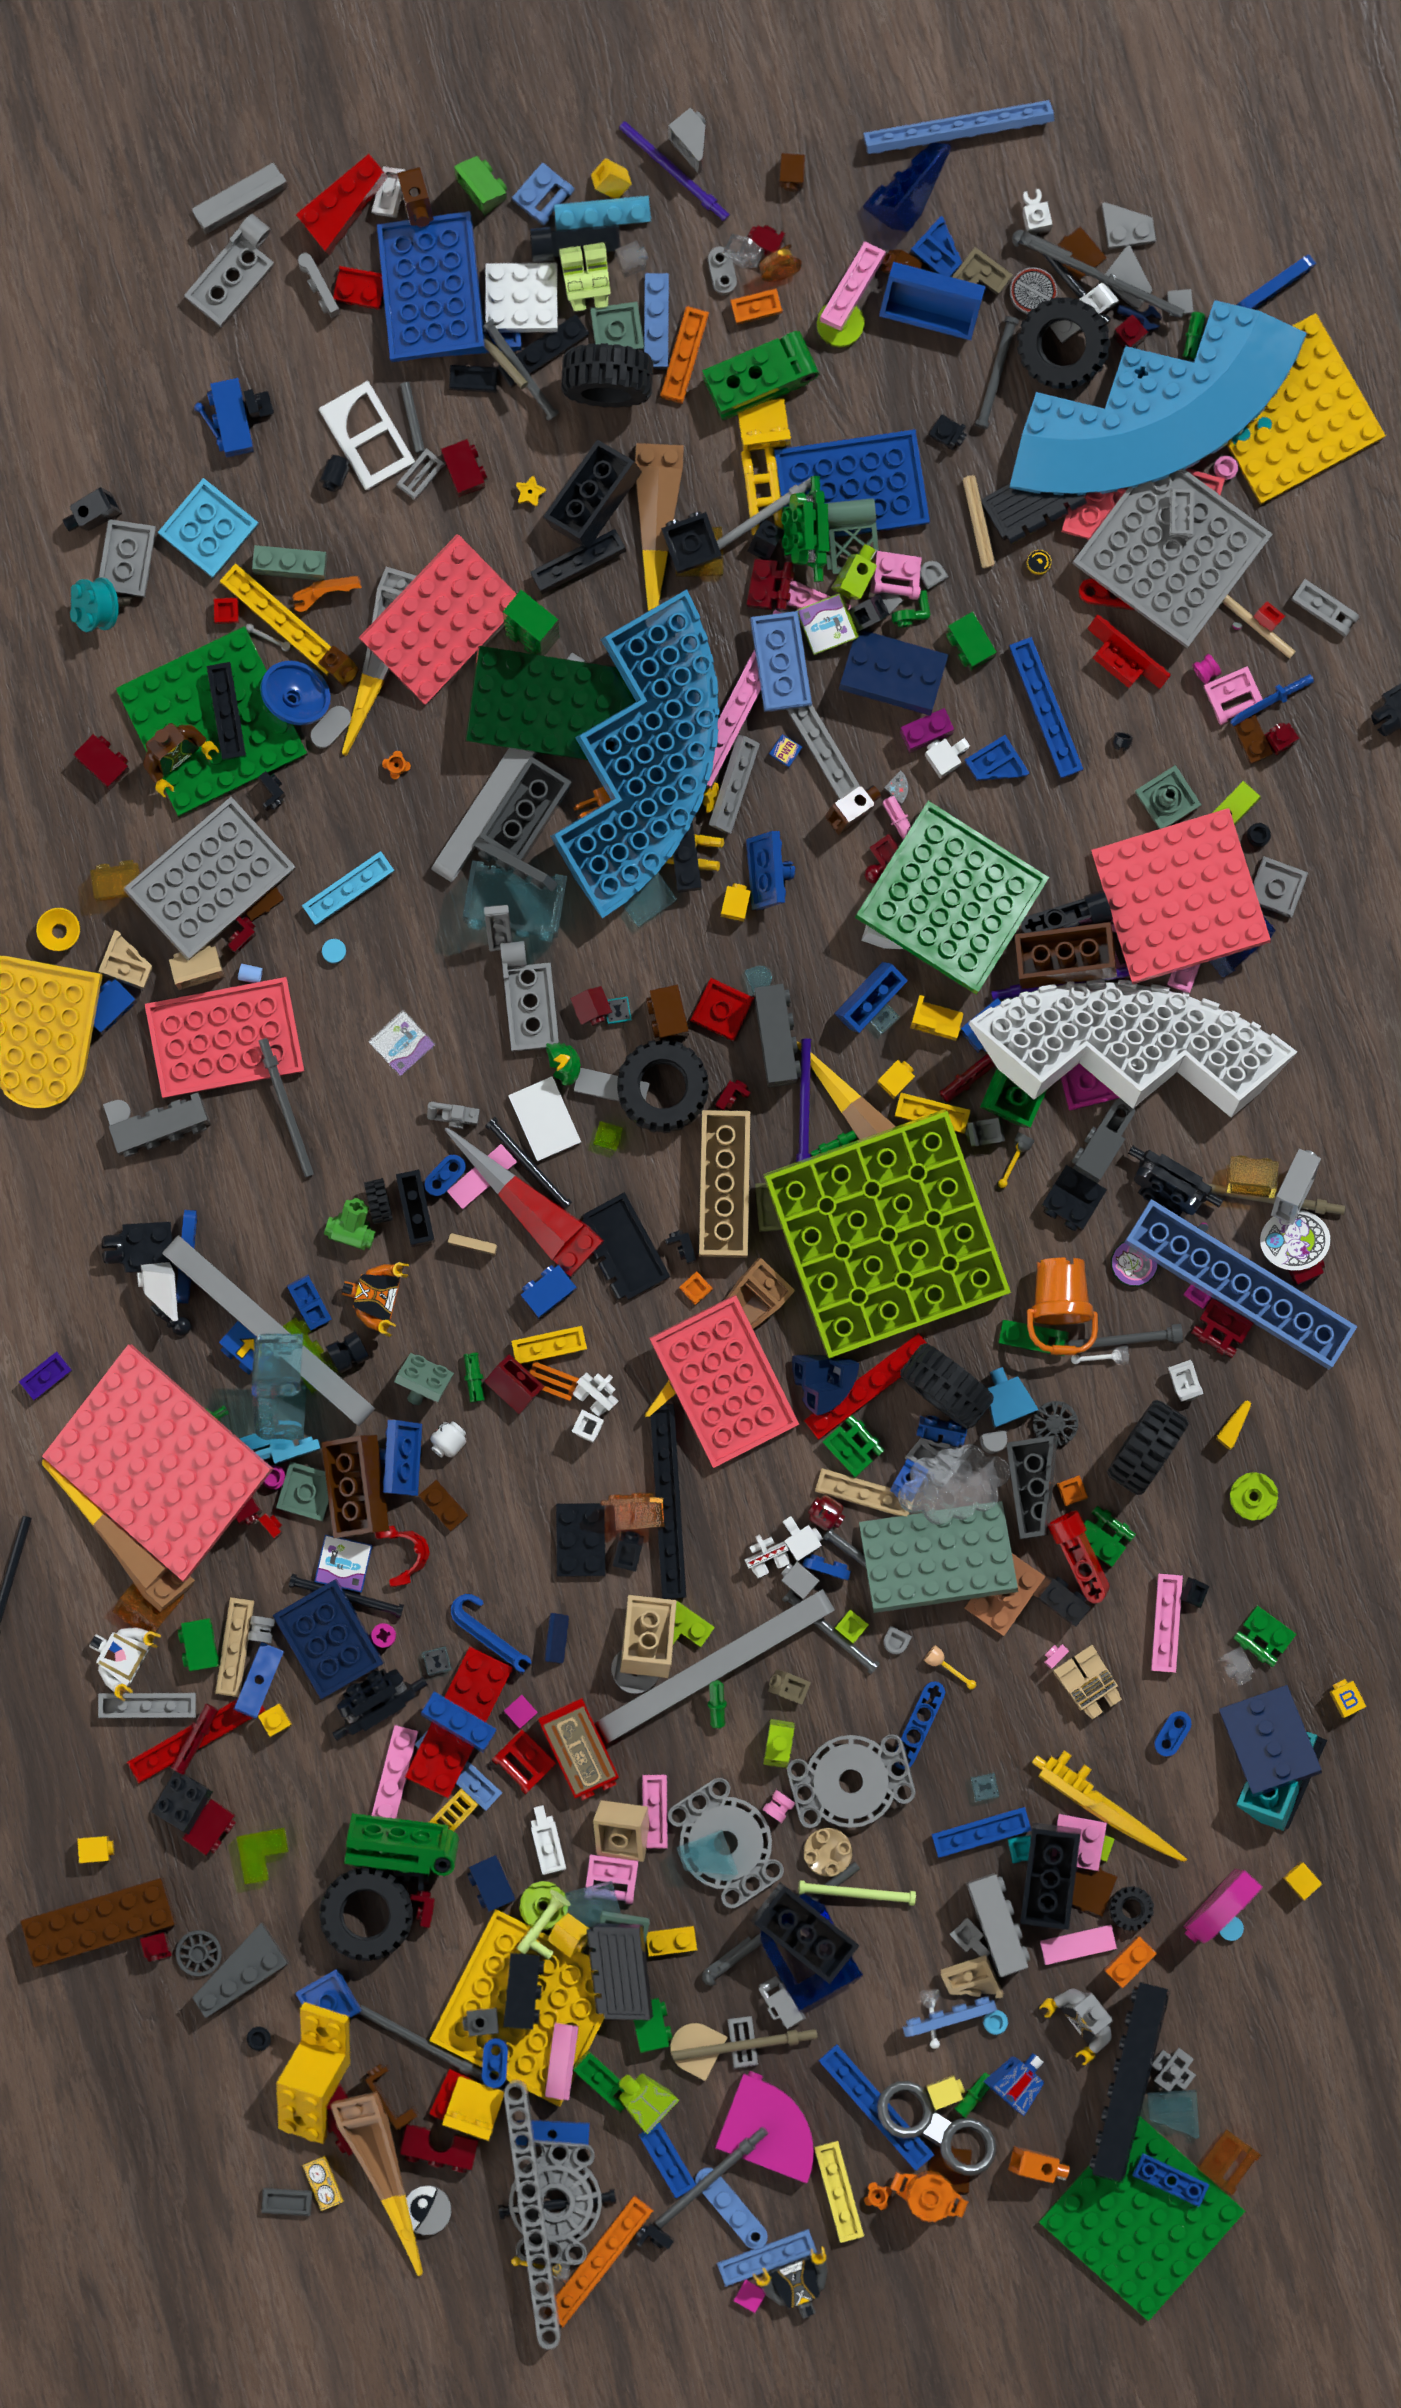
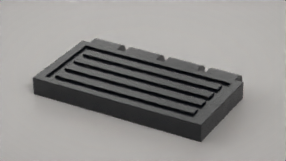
[981,484,1087,545]
[582,1192,671,1300]
[586,1923,653,2020]

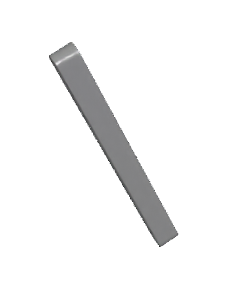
[431,653,588,882]
[162,1235,375,1426]
[595,1589,835,1743]
[504,2080,561,2349]

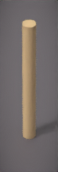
[1222,595,1296,659]

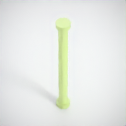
[798,1880,916,1906]

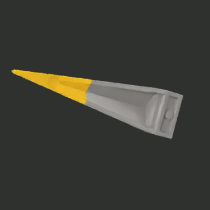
[342,567,416,756]

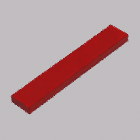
[127,1699,266,1783]

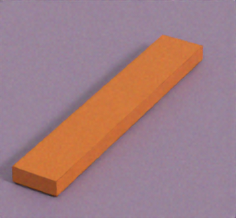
[544,2195,654,2328]

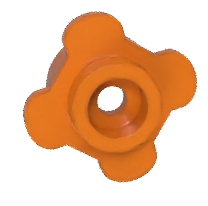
[382,751,411,779]
[864,2182,892,2210]

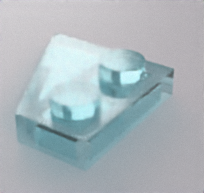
[676,1830,739,1875]
[1147,2090,1200,2138]

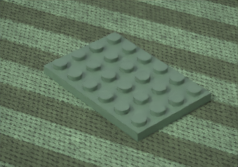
[859,1501,1018,1613]

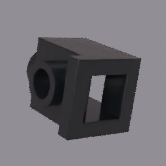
[848,594,890,631]

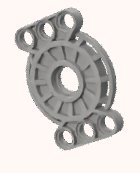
[787,1734,916,1828]
[668,1778,784,1908]
[509,2140,602,2265]

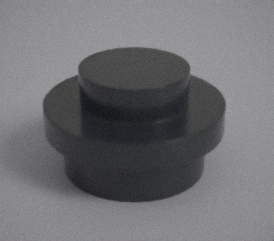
[1247,823,1271,847]
[247,2026,271,2051]

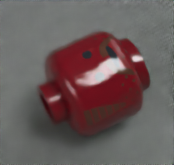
[807,1495,845,1531]

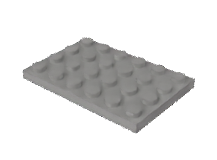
[124,797,295,960]

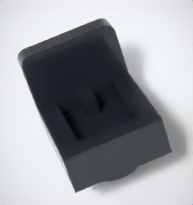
[259,771,286,811]

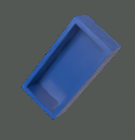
[879,262,985,340]

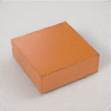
[679,1271,713,1305]
[1057,1475,1088,1506]

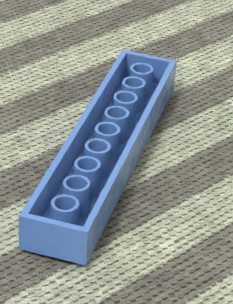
[1124,1199,1357,1370]

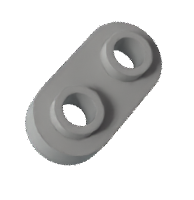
[708,247,737,295]

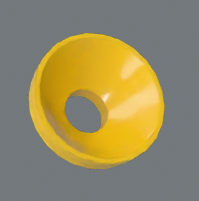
[36,908,80,951]

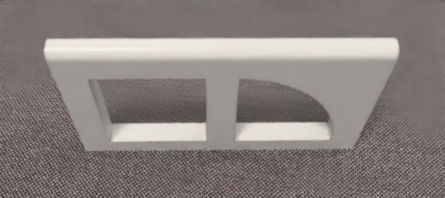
[319,381,415,491]

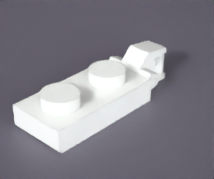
[531,1805,566,1875]

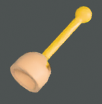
[923,1645,976,1690]

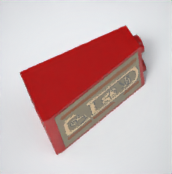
[538,1698,619,1800]

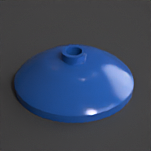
[260,661,331,725]

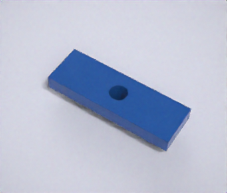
[233,1642,284,1719]
[516,2119,590,2147]
[1132,2153,1209,2207]

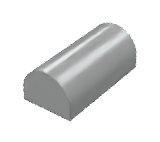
[979,1430,1007,1454]

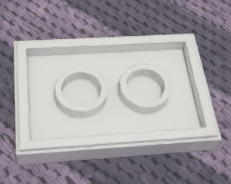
[508,1077,581,1162]

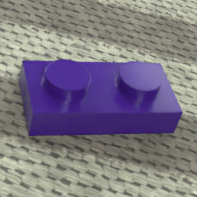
[19,1351,72,1401]

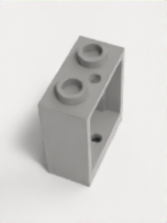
[1271,1149,1321,1225]

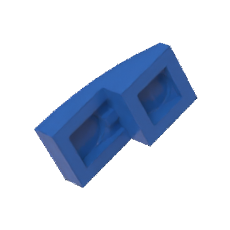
[287,1275,332,1331]

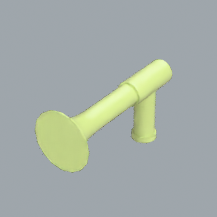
[517,1890,571,1960]

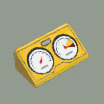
[303,2156,344,2211]

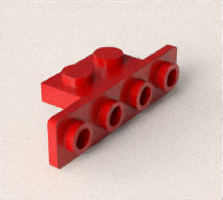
[1087,615,1171,689]

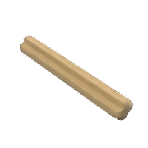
[963,476,995,568]

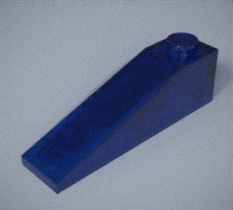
[863,142,951,232]

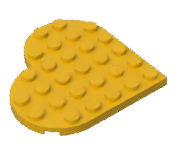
[0,956,103,1108]

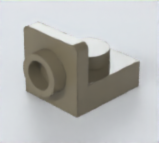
[768,1669,811,1705]

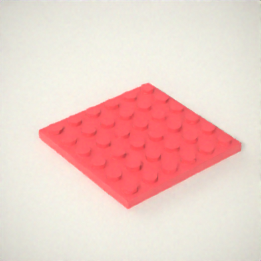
[1091,808,1271,984]

